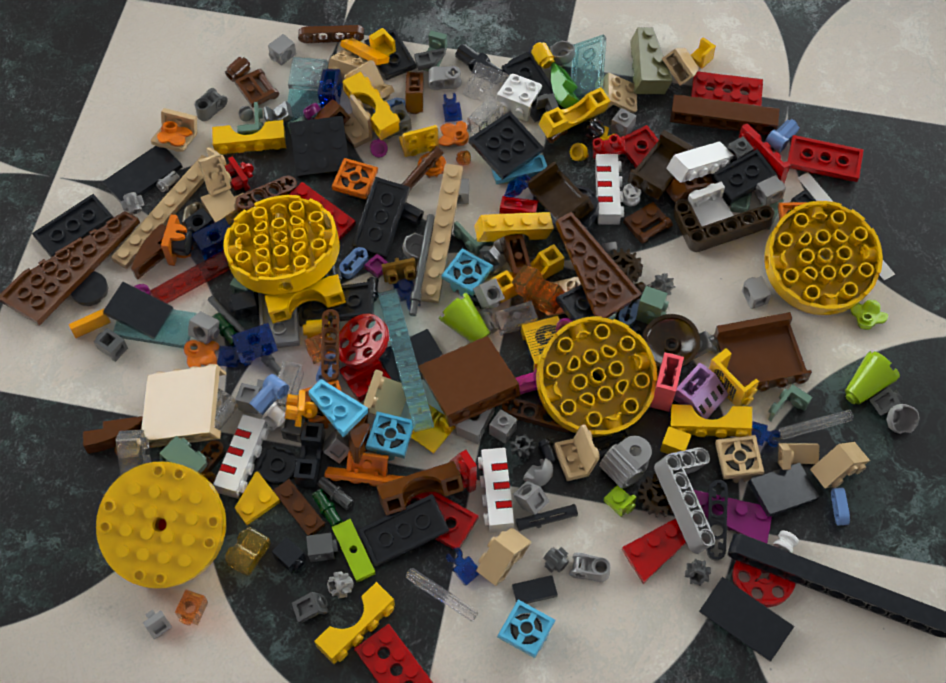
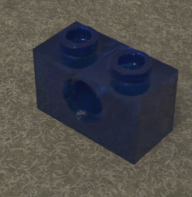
[317,69,343,109]
[192,218,230,260]
[231,323,278,363]

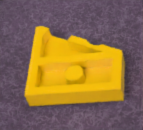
[235,471,280,525]

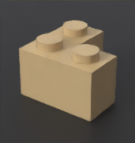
[810,442,870,488]
[476,528,531,586]

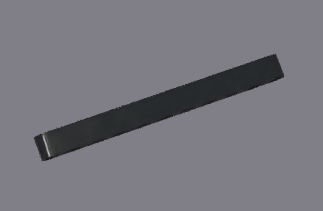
[727,533,946,638]

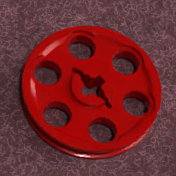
[339,314,389,369]
[732,560,796,607]

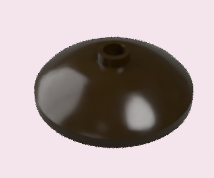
[642,314,700,368]

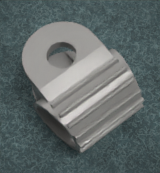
[599,436,652,489]

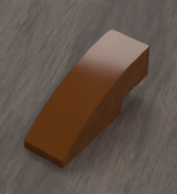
[131,223,166,280]
[349,413,371,464]
[83,416,143,454]

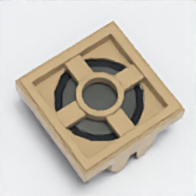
[715,435,764,483]

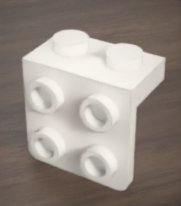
[495,74,542,121]
[688,182,734,226]

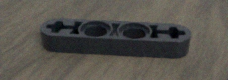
[706,480,728,561]

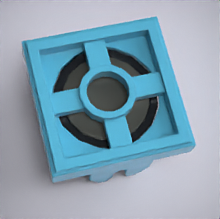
[441,248,493,296]
[366,411,415,461]
[497,600,555,658]

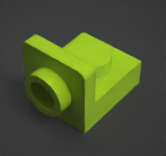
[603,485,637,517]

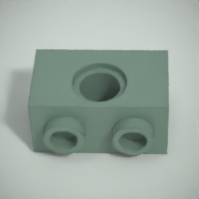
[636,286,669,324]

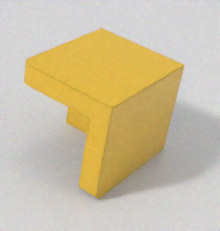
[369,28,396,56]
[691,37,716,69]
[660,427,691,454]

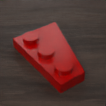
[449,450,477,493]

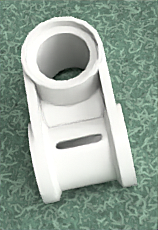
[261,402,286,431]

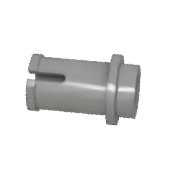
[156,171,180,192]
[479,309,498,334]

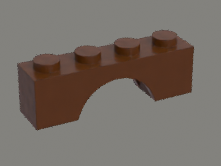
[376,461,464,515]

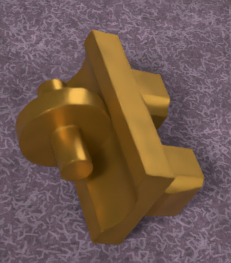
[381,258,417,284]

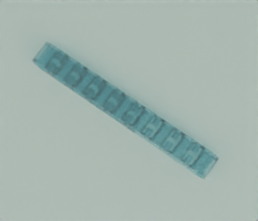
[378,289,434,432]

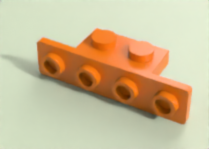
[324,450,405,486]

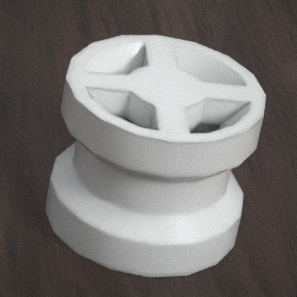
[623,184,641,206]
[773,530,799,553]

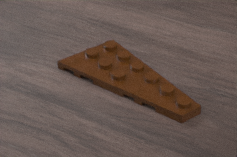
[555,212,642,318]

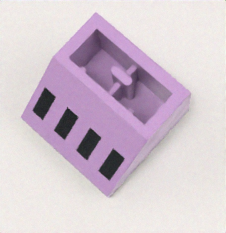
[674,363,728,419]

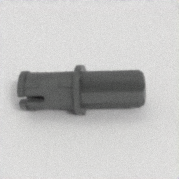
[317,477,354,510]

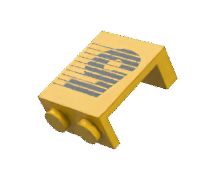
[521,316,560,371]
[709,348,759,406]

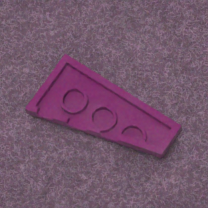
[694,490,772,543]

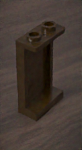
[627,130,695,200]
[526,162,595,221]

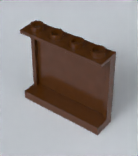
[714,312,812,392]
[418,336,520,427]

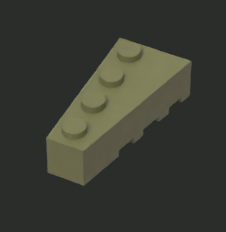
[630,27,673,94]

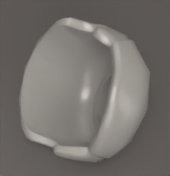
[550,41,575,65]
[402,233,430,261]
[886,404,919,434]
[523,458,553,487]

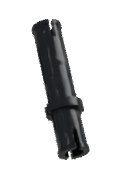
[516,504,578,531]

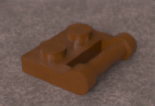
[235,69,280,108]
[623,202,673,244]

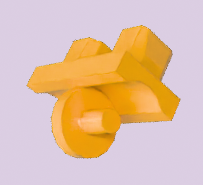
[285,390,318,427]

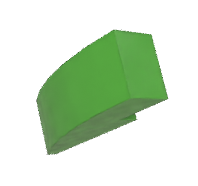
[551,62,579,109]

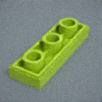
[332,519,376,582]

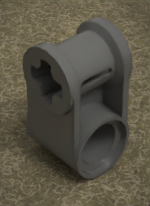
[194,88,228,121]

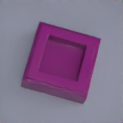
[364,254,388,278]

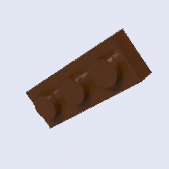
[273,479,326,536]

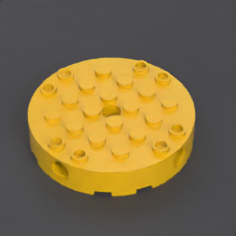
[223,195,340,295]
[764,201,883,315]
[536,316,657,437]
[96,461,226,588]

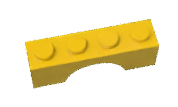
[343,71,400,140]
[538,87,611,138]
[212,120,286,155]
[474,212,554,242]
[491,244,565,303]
[264,274,346,324]
[671,404,752,438]
[314,582,395,664]

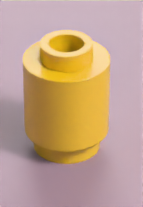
[531,42,554,69]
[303,319,331,339]

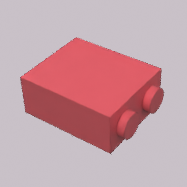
[650,352,684,412]

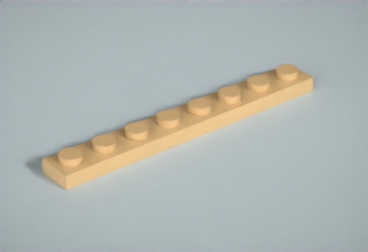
[111,155,207,269]
[421,164,463,303]

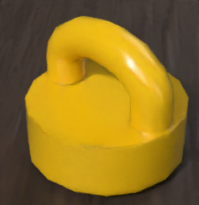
[570,143,589,161]

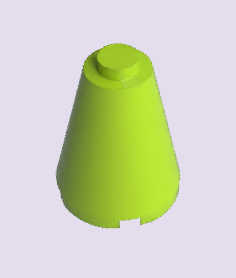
[439,293,490,343]
[845,351,900,404]

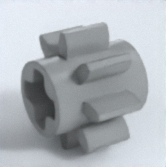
[121,192,145,215]
[327,571,353,599]

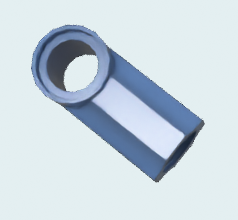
[765,119,800,153]
[249,374,289,415]

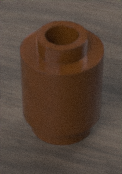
[225,57,250,82]

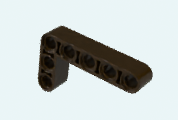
[674,199,775,252]

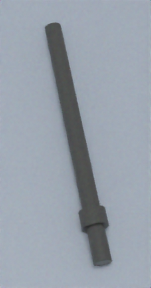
[409,214,435,316]
[208,296,283,375]

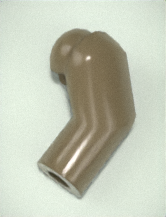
[182,202,203,226]

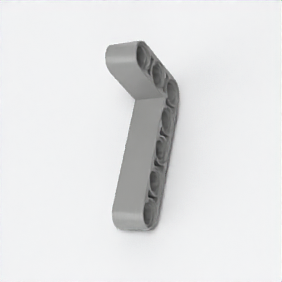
[654,448,715,554]

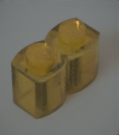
[225,527,271,577]

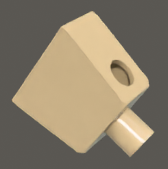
[662,48,699,86]
[200,189,244,232]

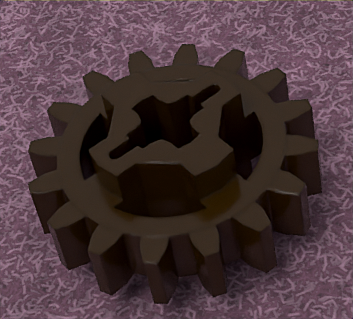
[608,248,643,283]
[638,473,674,518]

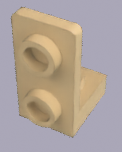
[778,443,819,470]

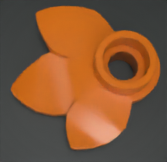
[157,121,192,147]
[438,121,469,146]
[184,340,220,368]

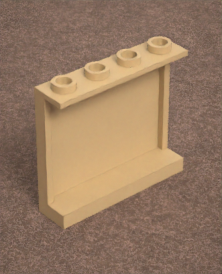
[140,364,226,448]

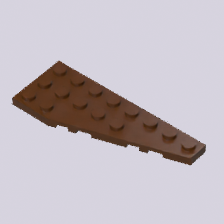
[0,211,140,326]

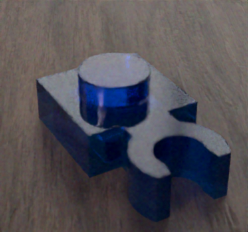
[442,93,462,122]
[504,174,531,197]
[393,278,421,310]
[217,346,253,367]
[752,421,781,447]
[446,547,479,586]

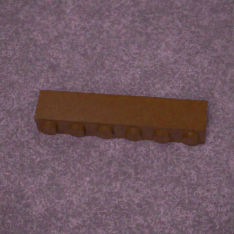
[670,95,780,135]

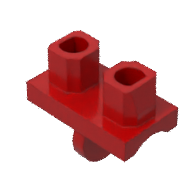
[593,134,626,159]
[225,156,254,191]

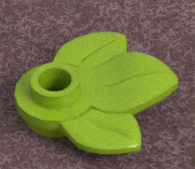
[851,299,889,330]

